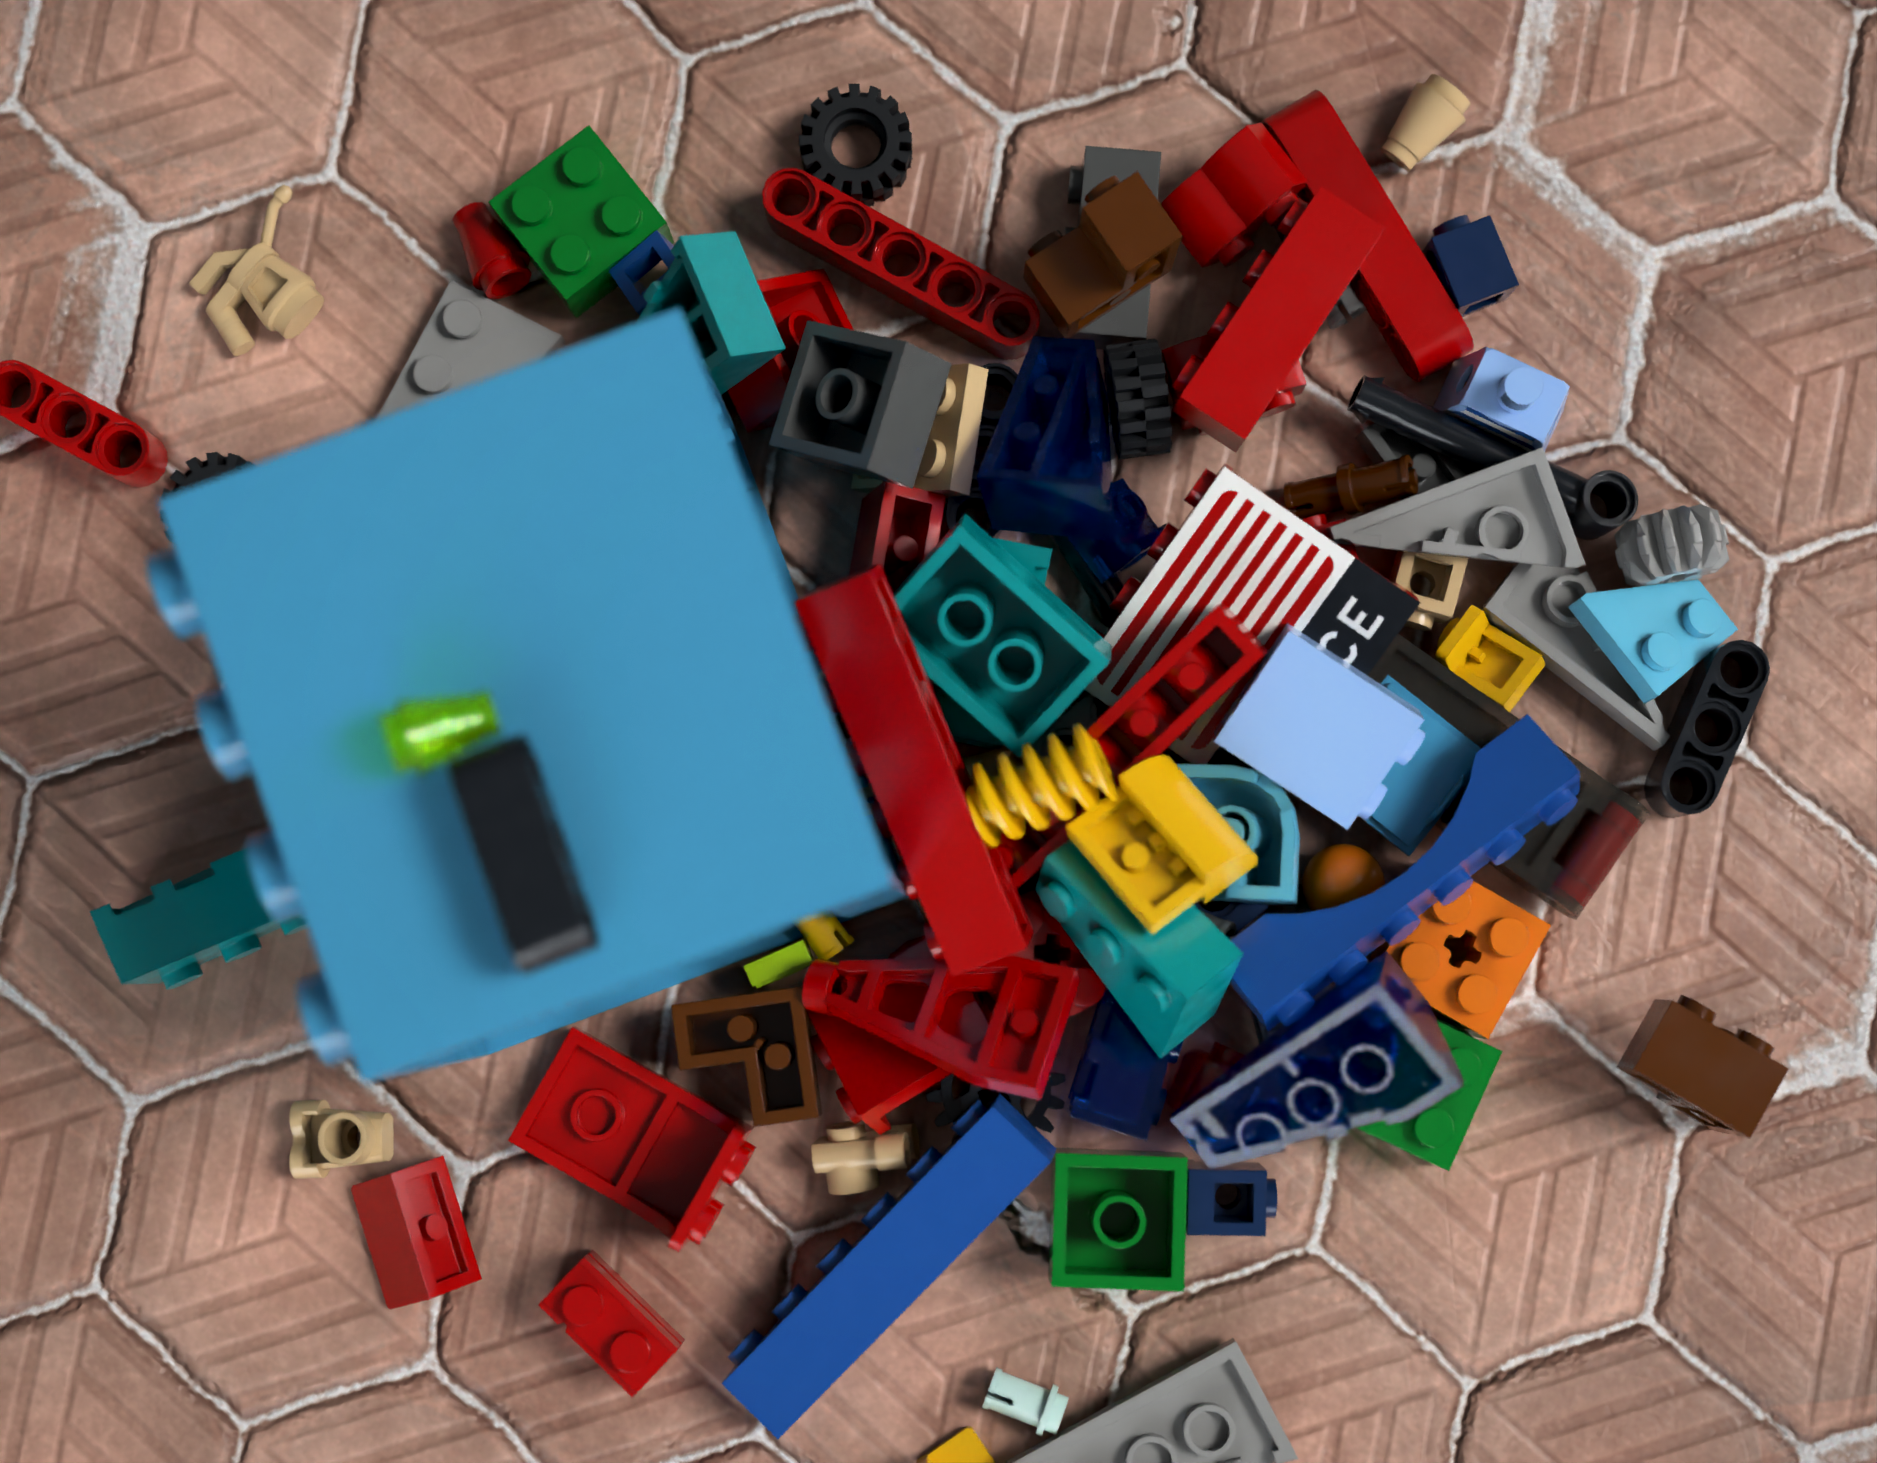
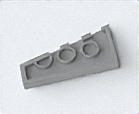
[376,280,565,420]

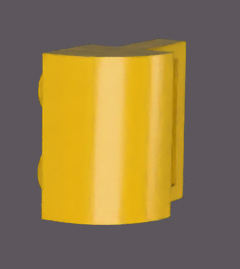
[1066,755,1258,935]

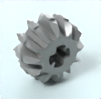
[1615,504,1729,587]

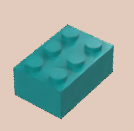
[893,514,1112,758]

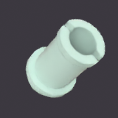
[982,1368,1069,1436]

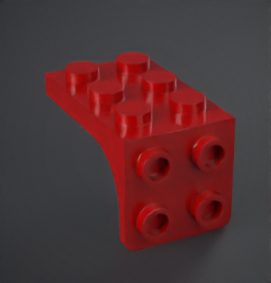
[508,1026,756,1253]

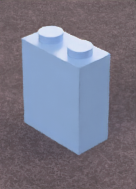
[1214,623,1426,830]

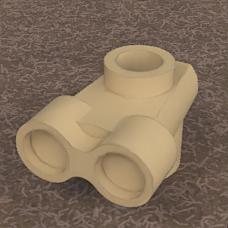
[289,1100,394,1179]
[811,1121,920,1195]

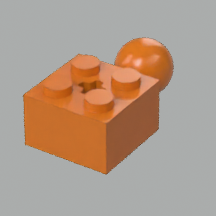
[1302,844,1551,1039]

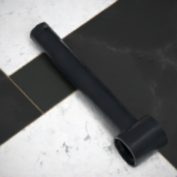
[1347,375,1638,540]

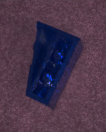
[977,336,1116,541]
[1064,988,1184,1141]

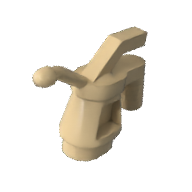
[189,185,324,356]

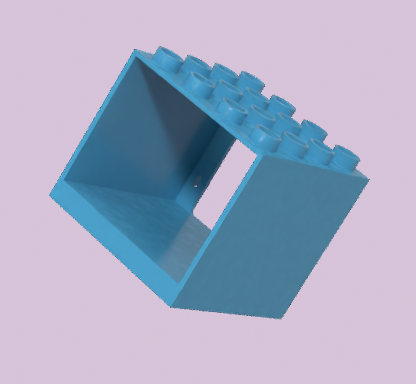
[146,308,909,1083]

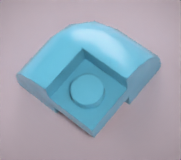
[1176,764,1300,905]

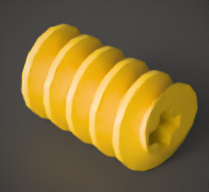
[966,723,1119,849]

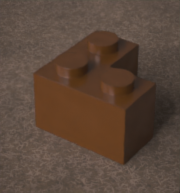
[1023,171,1182,340]
[671,986,822,1127]
[1617,995,1789,1138]

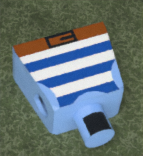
[1433,347,1570,452]

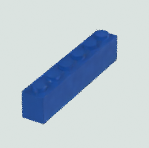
[721,1094,1056,1439]

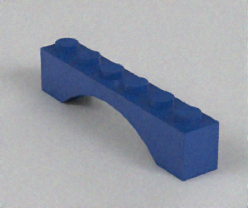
[1230,714,1580,1031]

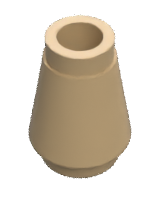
[1380,74,1471,172]

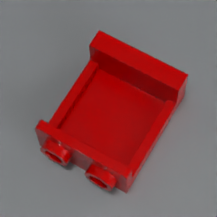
[807,938,993,1135]

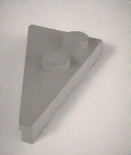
[1326,447,1586,569]
[1481,563,1670,751]

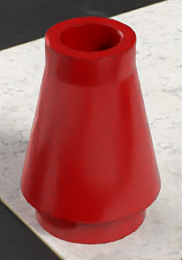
[452,202,531,299]

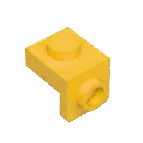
[1435,605,1546,715]

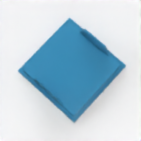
[1360,675,1481,857]

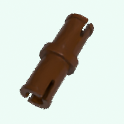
[1283,455,1419,519]

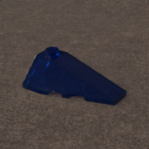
[1169,951,1464,1169]

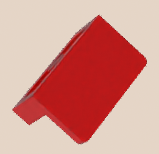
[351,1156,482,1309]

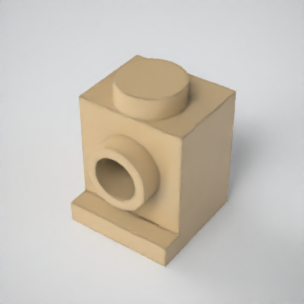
[1389,551,1468,631]

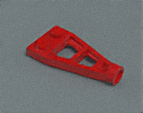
[802,956,1080,1100]

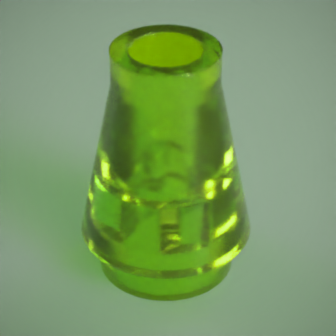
[378,689,502,776]

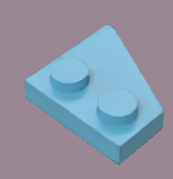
[1568,579,1738,704]

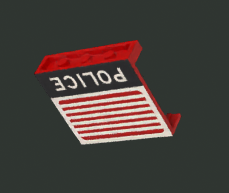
[1085,463,1420,790]

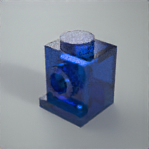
[1058,475,1167,584]

